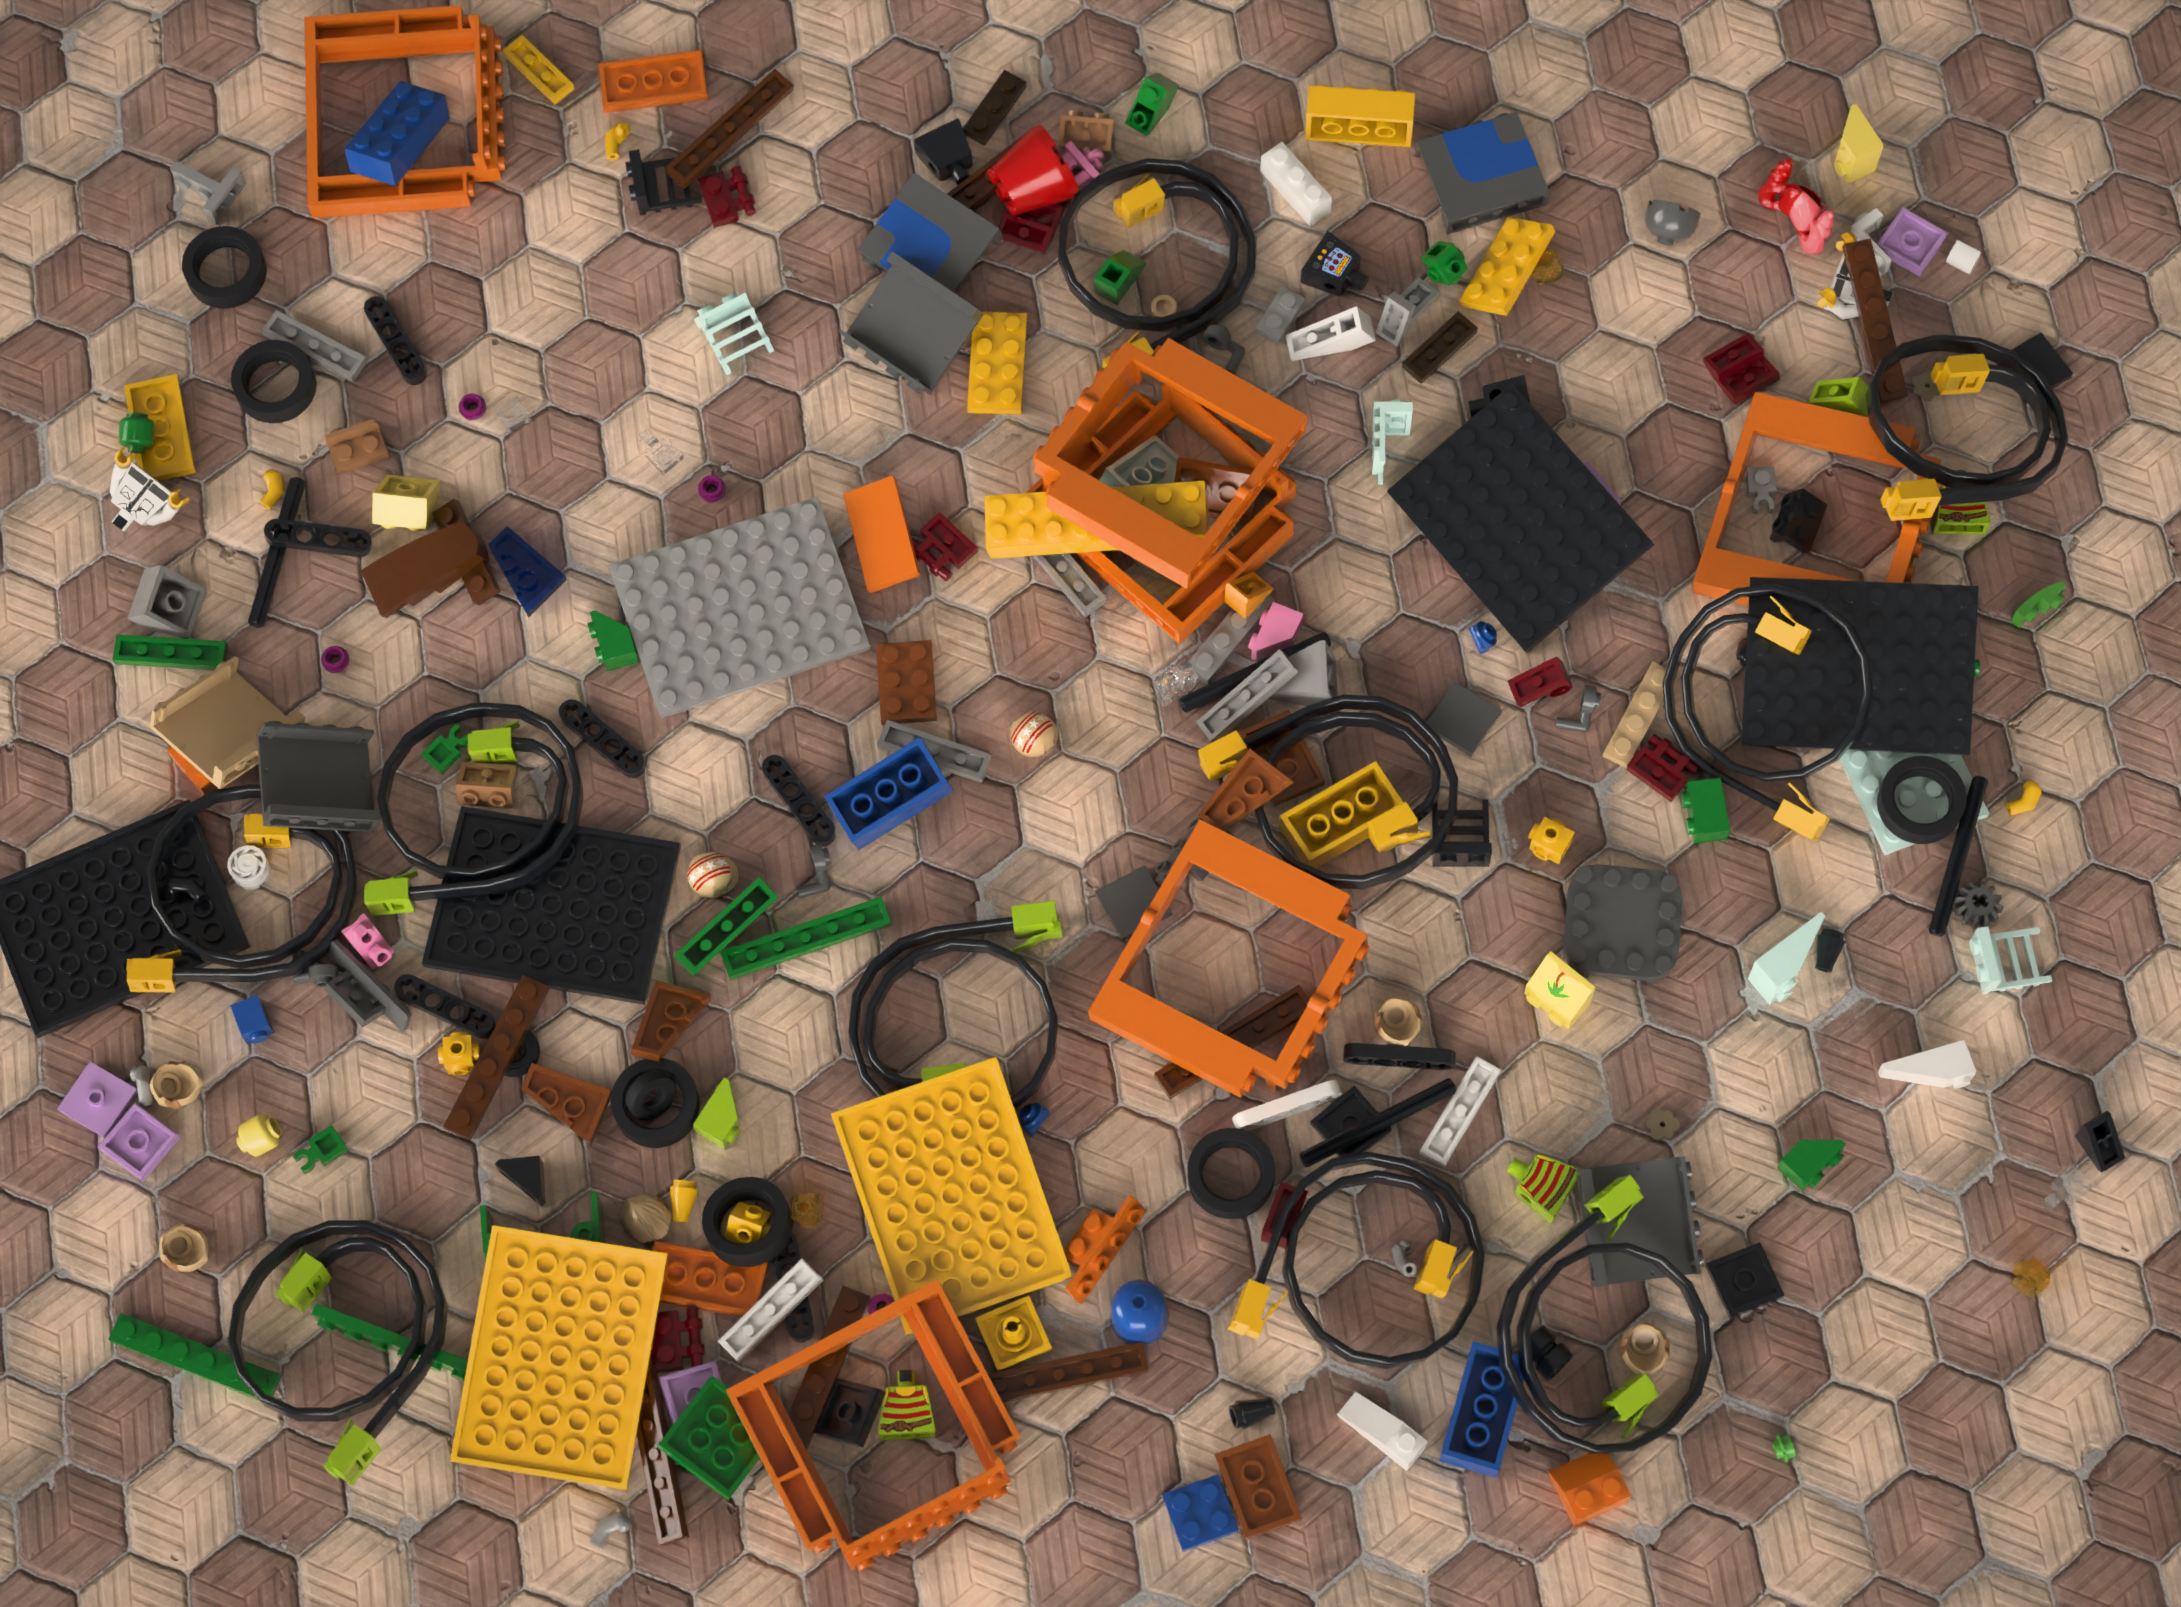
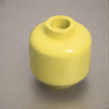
[236,1114,282,1157]

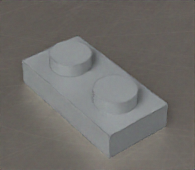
[1255,286,1306,345]

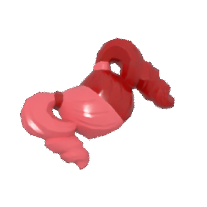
[1758,158,1835,255]

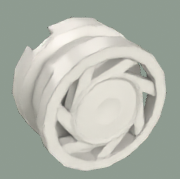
[227,845,271,890]

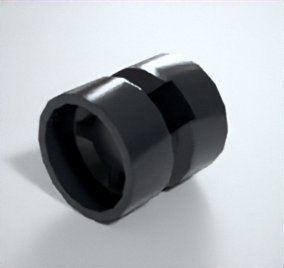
[1517,1325,1574,1382]

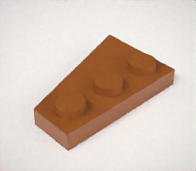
[1197,749,1294,832]
[631,980,711,1062]
[521,1063,612,1145]

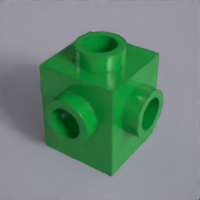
[1421,240,1468,286]

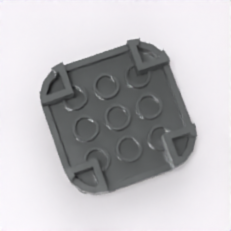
[1562,864,1682,985]

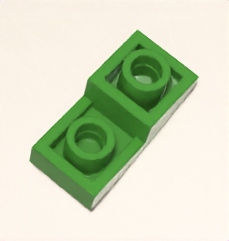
[2011,582,2066,628]

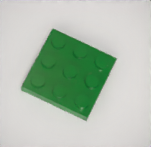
[657,1375,760,1500]

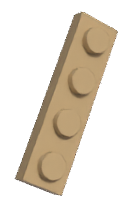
[1602,661,1678,768]

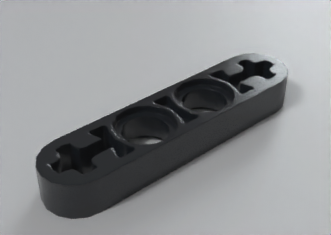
[364,296,427,385]
[264,519,372,557]
[559,699,646,778]
[762,755,836,846]
[394,974,496,1039]
[1343,1043,1456,1070]
[773,1233,814,1342]

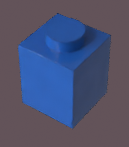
[230,995,274,1044]

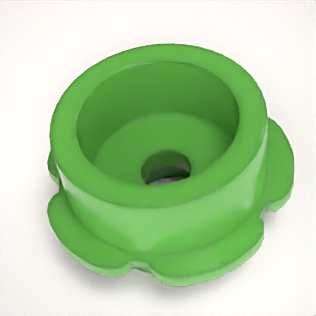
[1772,1434,1796,1462]

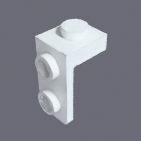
[1850,208,1891,275]

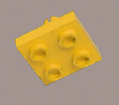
[975,1295,1052,1372]

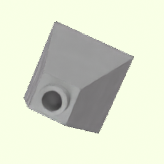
[1269,640,1338,712]

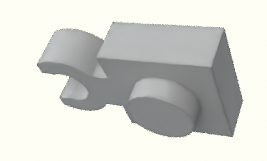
[1746,466,1777,514]

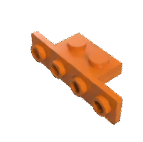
[1064,1195,1146,1304]

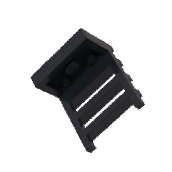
[625,150,702,215]
[1432,799,1492,867]

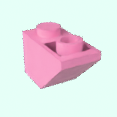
[1248,602,1304,661]

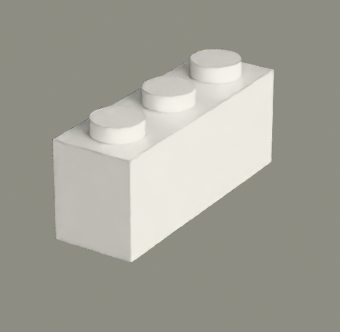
[1261,142,1332,227]

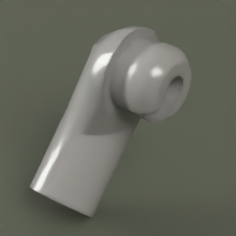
[130,1065,154,1106]
[1391,1240,1416,1277]
[589,1512,631,1549]

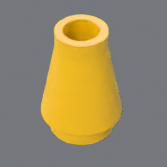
[670,1180,698,1223]

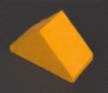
[1225,572,1274,619]

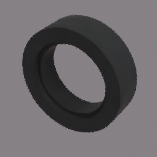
[182,226,267,309]
[231,340,316,423]
[1877,756,1967,844]
[611,1058,700,1148]
[1188,1128,1275,1219]
[702,1177,793,1267]

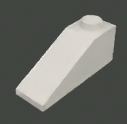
[1286,306,1376,361]
[1878,1040,1977,1088]
[1337,1392,1427,1471]

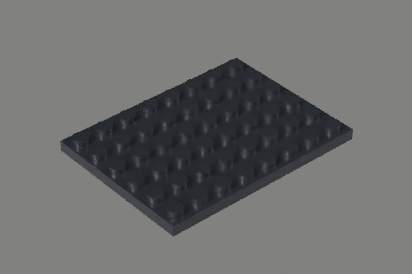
[1387,384,1654,653]
[1741,577,1979,756]
[0,799,251,1038]
[422,806,681,1005]

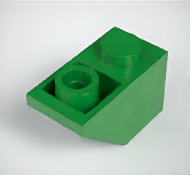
[1125,72,1179,136]
[1094,250,1146,305]
[587,611,639,671]
[1777,1140,1846,1191]

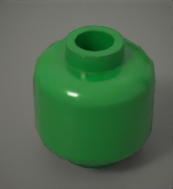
[119,413,155,454]

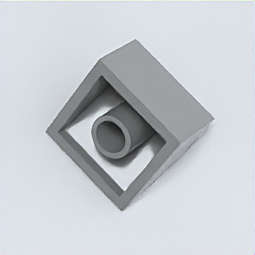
[127,565,207,638]

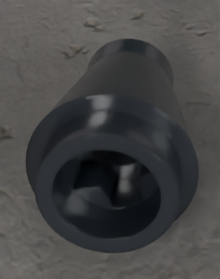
[1815,928,1846,973]
[1229,1397,1275,1429]

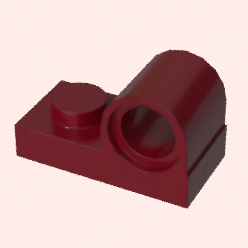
[1508,656,1573,707]
[1261,1182,1308,1249]

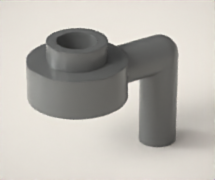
[1203,324,1245,374]
[1555,685,1601,732]
[796,844,831,898]
[292,950,338,987]

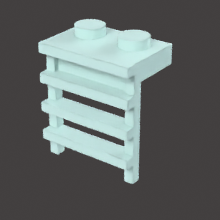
[694,292,774,375]
[1372,399,1413,485]
[1970,926,2052,994]

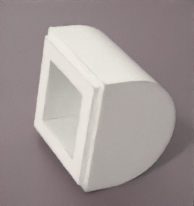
[1946,240,1981,275]

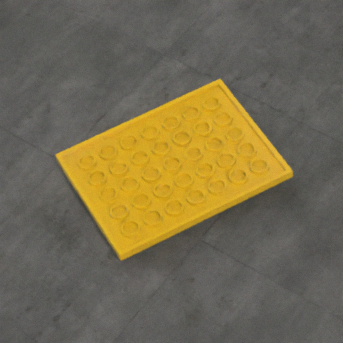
[831,1057,1073,1336]
[450,1225,668,1490]

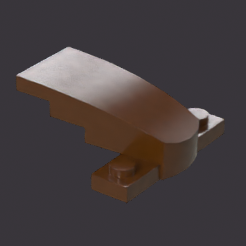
[361,499,501,618]

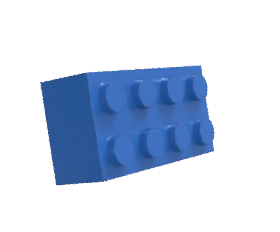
[344,81,450,186]
[824,737,954,850]
[1439,1341,1524,1478]

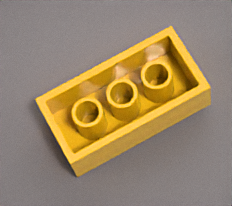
[1305,84,1415,147]
[1279,761,1404,868]

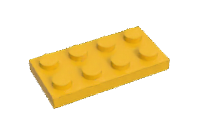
[1459,217,1556,316]
[967,311,1027,415]
[124,374,196,481]

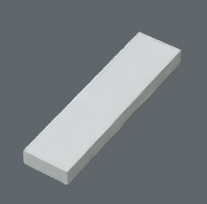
[1419,1056,1502,1168]
[718,1258,823,1363]

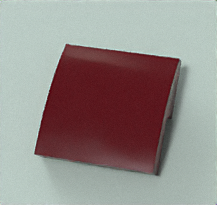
[998,204,1065,254]
[1703,333,1780,405]

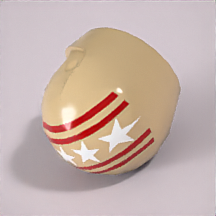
[1010,711,1058,758]
[687,852,739,898]

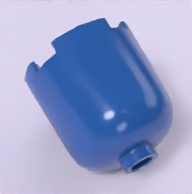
[1110,1279,1169,1344]

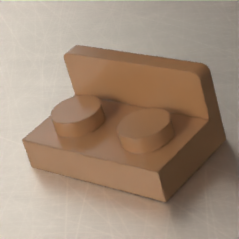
[1058,110,1115,152]
[324,418,389,474]
[456,762,518,808]

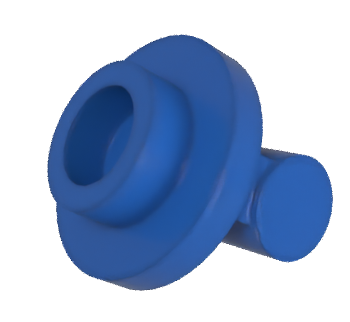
[1469,621,1497,654]
[1018,1103,1050,1136]

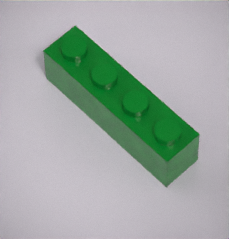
[673,877,778,977]

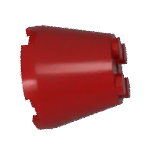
[986,124,1079,217]

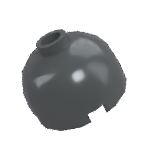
[1645,200,1701,246]

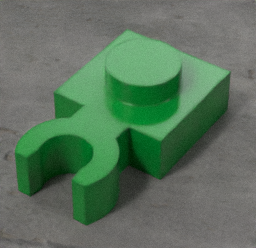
[421,724,468,775]
[293,1125,349,1174]

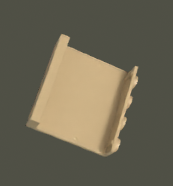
[150,656,305,789]

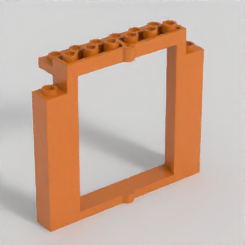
[304,5,506,218]
[1033,338,1308,589]
[1026,384,1296,644]
[1693,392,1942,606]
[1088,819,1370,1098]
[726,1279,1020,1572]

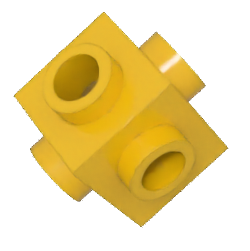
[1528,817,1575,865]
[438,1032,481,1076]
[724,1201,772,1244]

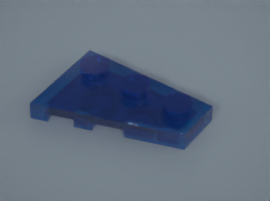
[488,526,567,618]

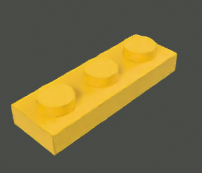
[502,35,575,105]

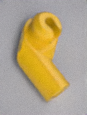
[605,122,631,160]
[259,469,285,510]
[2006,780,2042,816]

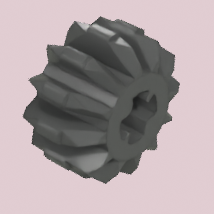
[1953,881,2003,930]

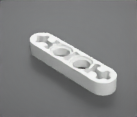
[1232,1080,1342,1131]

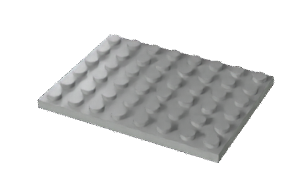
[608,497,871,719]

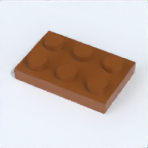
[1174,457,1256,523]
[876,640,937,725]
[1238,710,1325,807]
[1215,1434,1302,1540]

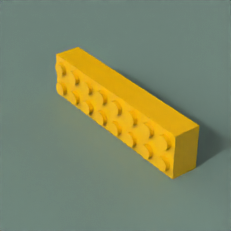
[984,481,1209,559]

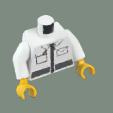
[1817,232,1893,319]
[110,447,190,532]

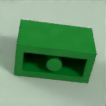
[1681,778,1730,844]

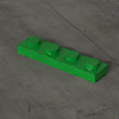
[113,634,228,670]

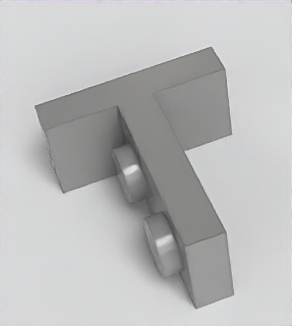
[170,161,246,225]
[1376,277,1440,347]

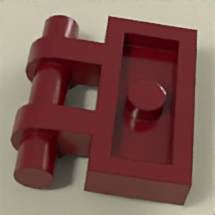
[698,166,756,228]
[912,512,978,581]
[1626,734,1700,802]
[651,1307,705,1373]

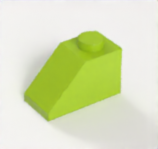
[1808,377,1869,417]
[693,1077,741,1150]

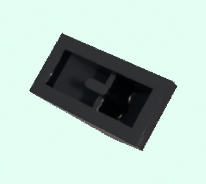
[2075,1111,2125,1173]
[495,1156,546,1207]

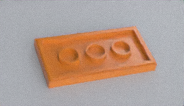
[598,49,708,113]
[843,475,921,593]
[652,1241,769,1317]

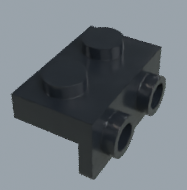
[1770,488,1827,553]

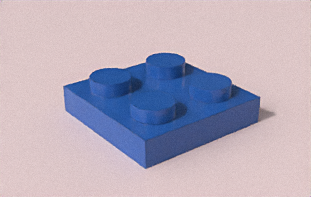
[1162,1474,1239,1552]

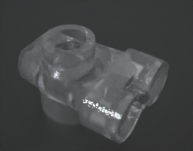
[1154,661,1199,706]

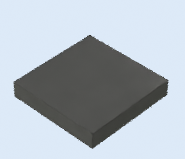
[1426,682,1502,757]
[1095,865,1172,941]

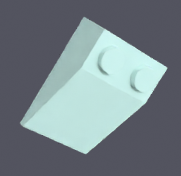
[1099,435,1180,487]
[1748,912,1825,1005]

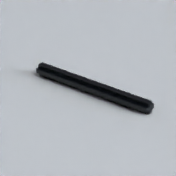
[248,477,305,628]
[1179,632,1331,713]
[1929,775,1988,937]
[1300,1078,1456,1167]

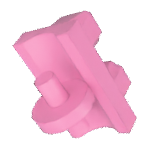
[1062,141,1104,191]
[341,913,394,970]

